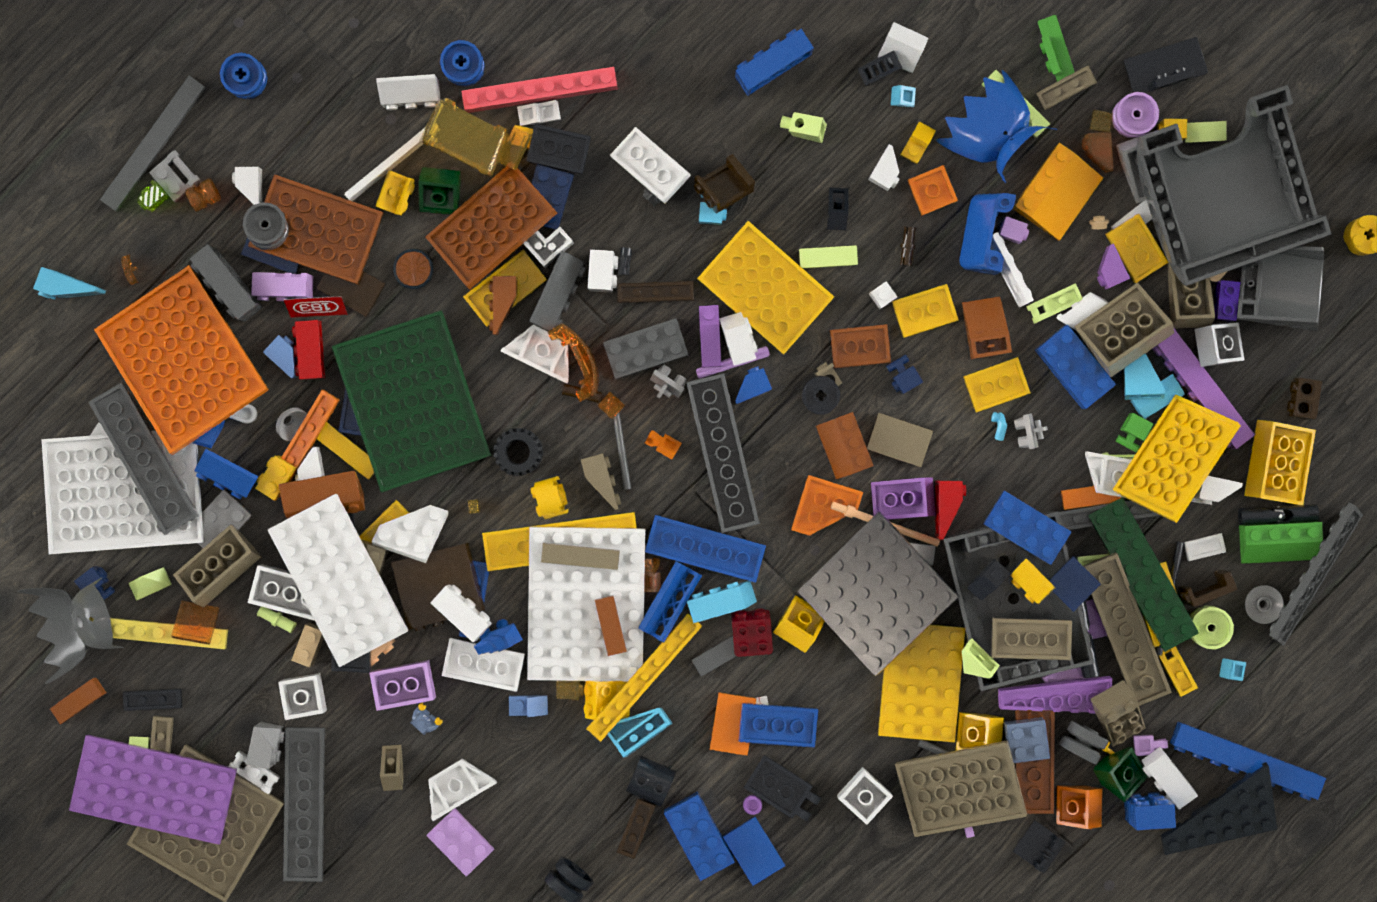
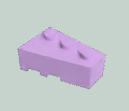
[252,272,314,302]

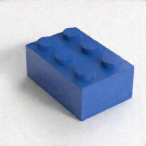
[1124,792,1176,830]

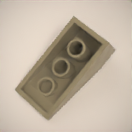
[1167,260,1215,329]

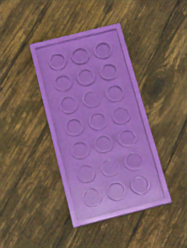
[69,735,237,845]

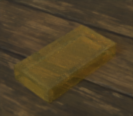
[498,127,532,170]

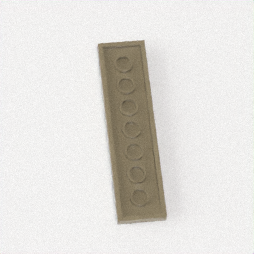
[1083,552,1172,706]

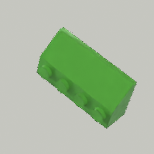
[1239,521,1323,564]

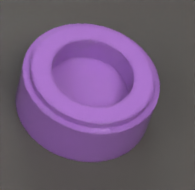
[743,795,762,815]

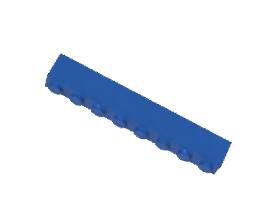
[1170,722,1326,801]

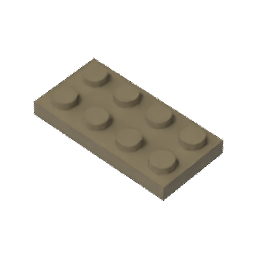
[991,618,1072,660]

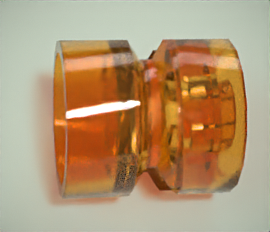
[185,178,221,212]

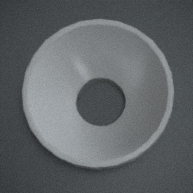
[276,408,307,441]

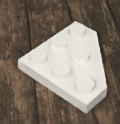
[372,505,448,563]

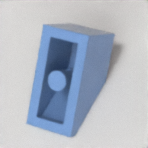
[263,335,297,379]

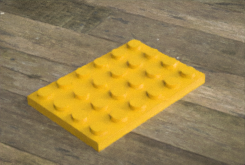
[697,221,834,355]
[1113,394,1241,523]
[878,624,965,743]

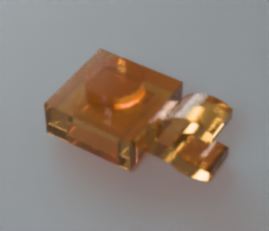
[644,558,661,592]

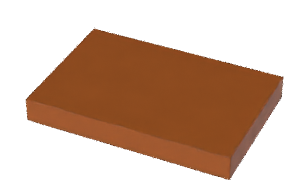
[830,324,891,368]

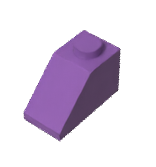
[1097,244,1130,290]

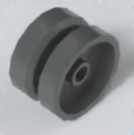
[243,202,289,250]
[1059,720,1109,765]

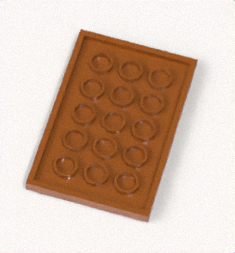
[426,162,557,289]
[248,174,384,285]

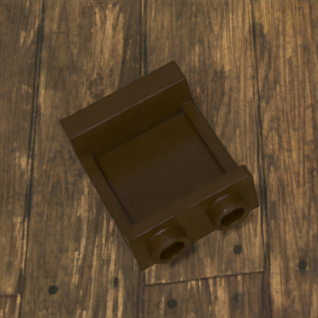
[694,154,755,214]
[1178,569,1238,607]

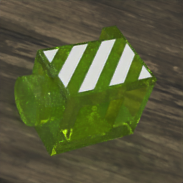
[137,180,170,212]

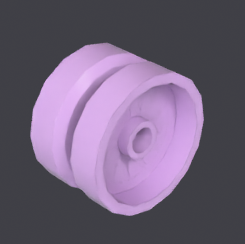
[1112,92,1159,138]

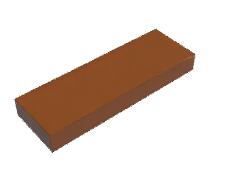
[595,595,627,656]

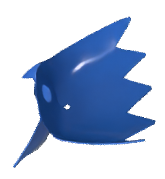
[935,70,1057,183]

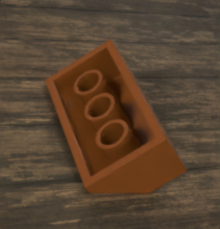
[279,471,365,519]

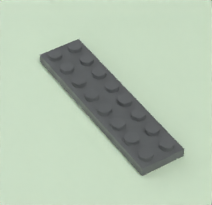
[89,383,199,535]
[1269,502,1363,646]
[283,727,325,882]

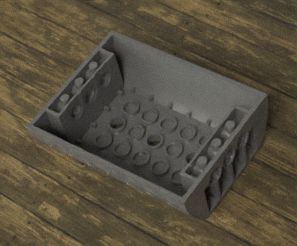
[944,511,1095,691]

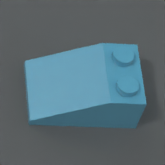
[33,267,106,300]

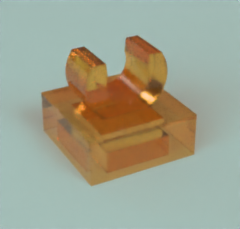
[597,392,625,419]

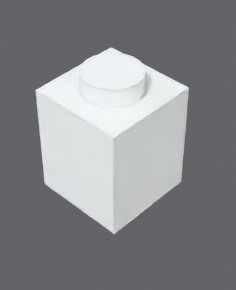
[869,281,897,309]

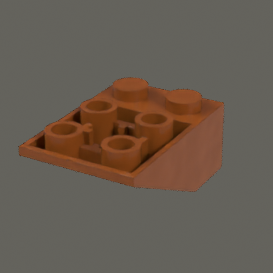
[962,297,1012,359]

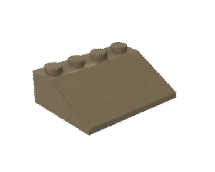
[1074,283,1175,377]

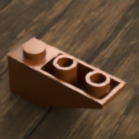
[489,276,518,335]

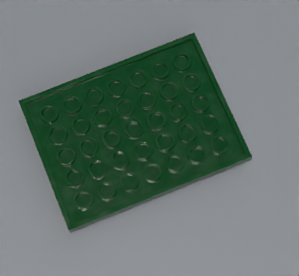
[332,310,491,493]

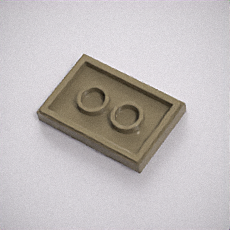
[867,413,933,467]

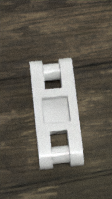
[228,751,280,794]

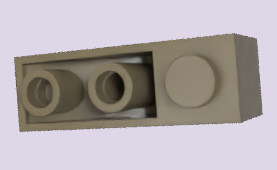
[581,453,621,510]

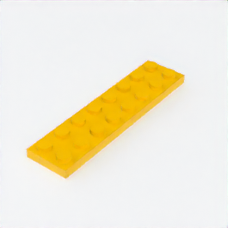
[482,512,637,571]

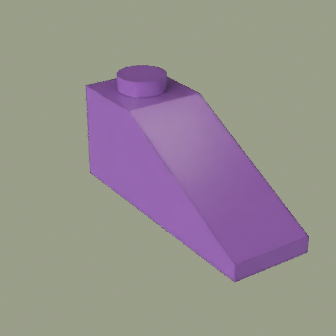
[699,305,721,368]

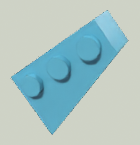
[687,581,757,623]
[607,708,673,757]

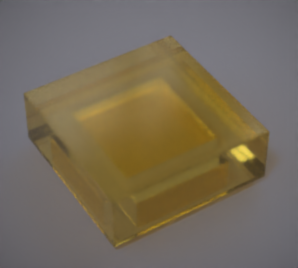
[1089,110,1113,133]

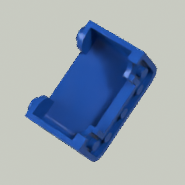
[959,193,1016,275]

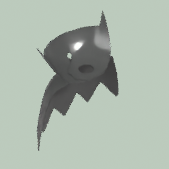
[17,577,124,684]

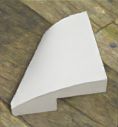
[1056,292,1108,329]

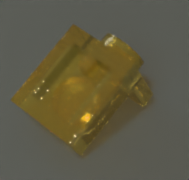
[556,680,584,700]

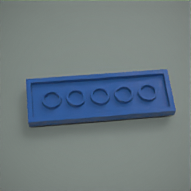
[645,515,766,583]

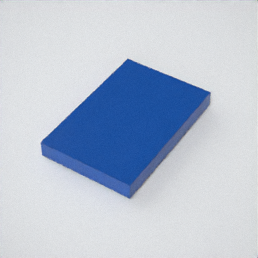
[723,816,785,886]

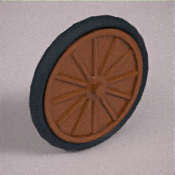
[393,249,434,289]

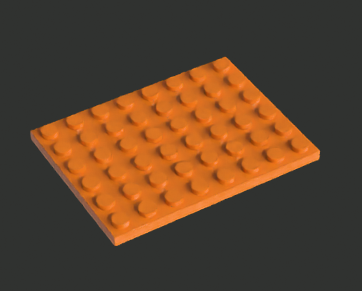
[94,265,269,455]

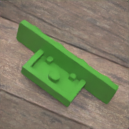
[1038,15,1075,82]

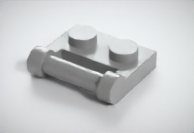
[149,150,201,202]

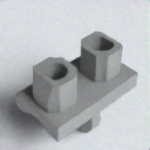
[650,364,687,398]
[1014,413,1048,449]

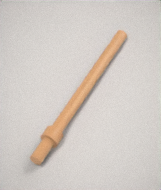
[831,502,940,547]

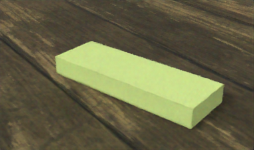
[799,246,858,268]

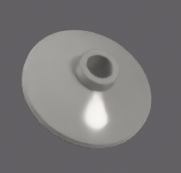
[1245,585,1284,624]

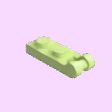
[1026,283,1083,324]

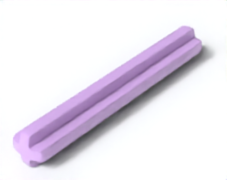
[696,346,770,379]

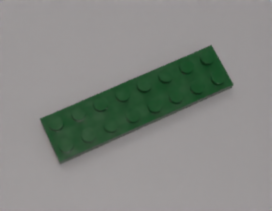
[1088,497,1199,652]

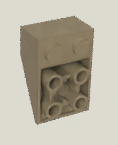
[1090,680,1146,747]

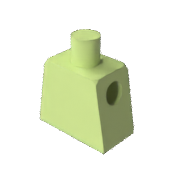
[780,112,827,143]

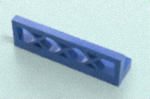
[638,561,702,642]

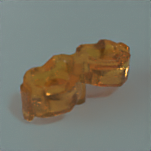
[121,254,139,285]

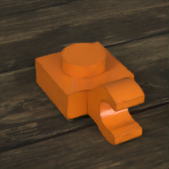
[645,430,682,459]

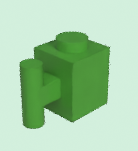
[1116,413,1153,452]

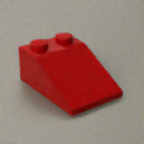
[935,480,966,539]

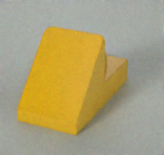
[901,121,936,164]

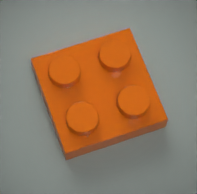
[907,165,958,216]

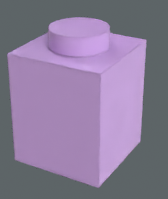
[999,216,1029,244]

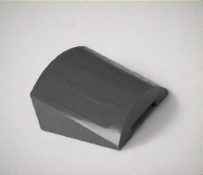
[1237,246,1324,332]

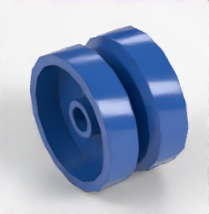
[440,40,485,87]
[220,53,268,99]

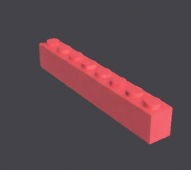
[462,67,618,113]

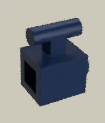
[886,354,923,394]
[74,566,115,600]

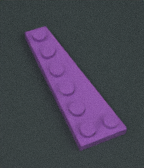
[998,676,1112,714]

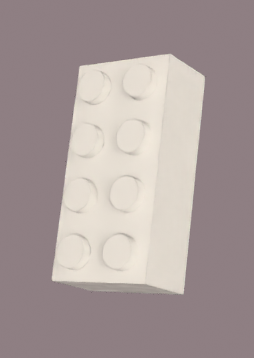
[248,564,314,620]

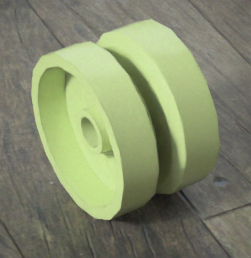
[1190,605,1234,649]

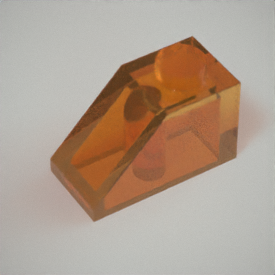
[1082,132,1113,173]

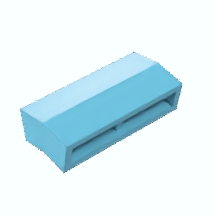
[1131,374,1185,419]

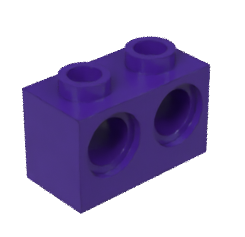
[1213,280,1240,322]

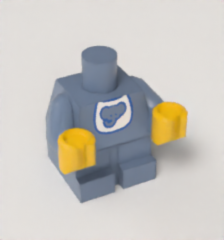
[410,702,443,735]

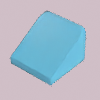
[891,85,916,107]
[1219,658,1246,681]

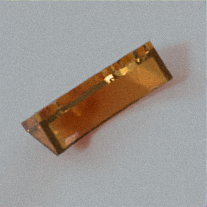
[548,324,599,402]

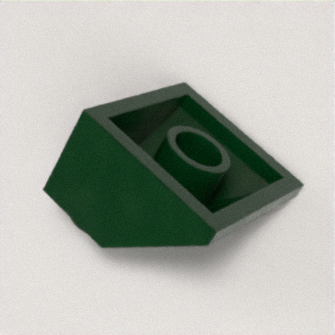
[1093,747,1148,802]

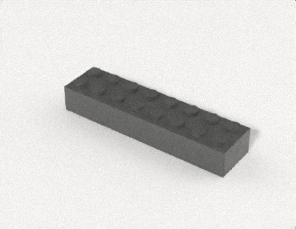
[686,374,760,533]

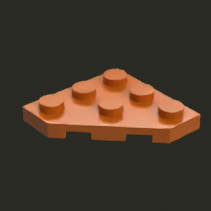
[791,475,863,536]

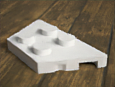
[501,325,569,384]
[1085,452,1132,498]
[428,759,497,821]

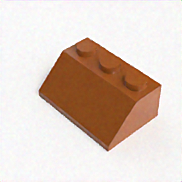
[816,412,874,479]

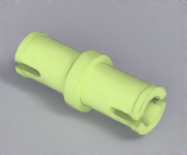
[257,606,297,633]

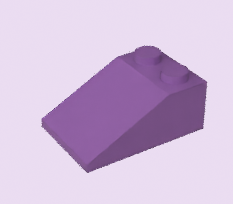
[871,478,936,519]

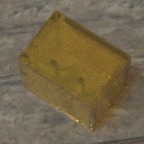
[468,499,480,514]

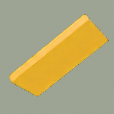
[463,250,547,327]

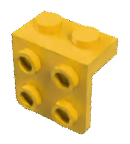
[584,680,630,720]

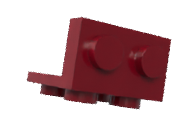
[731,608,773,657]

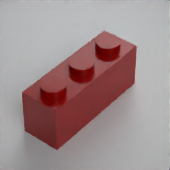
[292,320,325,380]

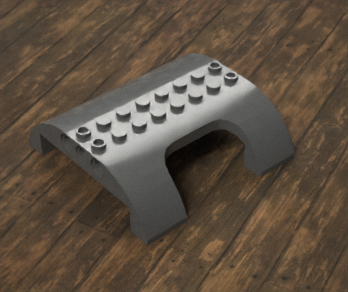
[1137,85,1331,286]

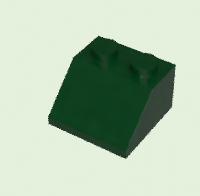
[419,167,461,215]

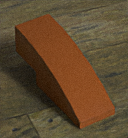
[50,677,107,725]

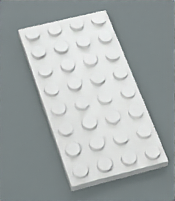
[268,494,409,667]

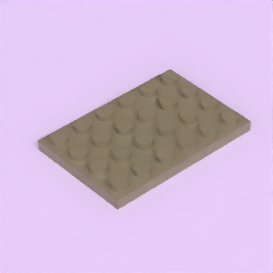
[895,740,1027,837]

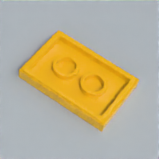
[1105,214,1169,283]
[892,284,959,338]
[963,357,1031,413]

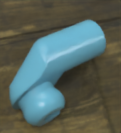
[991,412,1007,441]

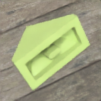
[129,567,172,601]
[962,638,1000,679]

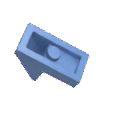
[509,695,548,717]

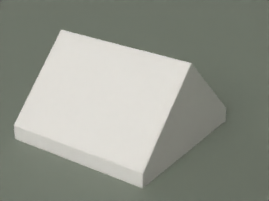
[877,22,928,73]

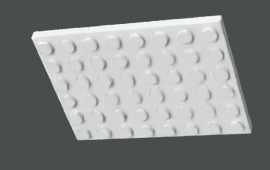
[42,431,204,554]
[527,527,645,681]

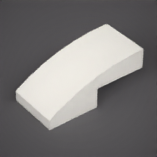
[517,100,561,126]

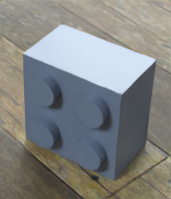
[1003,717,1050,763]

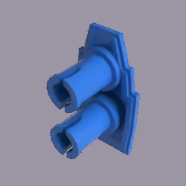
[474,619,523,655]

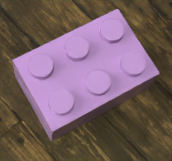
[370,660,436,711]

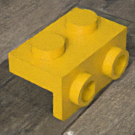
[376,170,415,215]
[255,456,296,501]

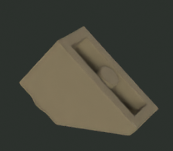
[380,745,404,791]

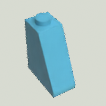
[1123,353,1165,400]

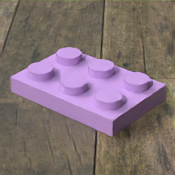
[426,808,494,876]

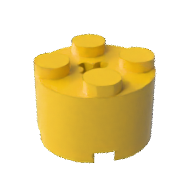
[1343,215,1377,256]
[531,476,568,519]

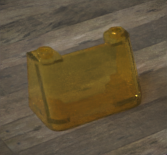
[419,98,509,176]

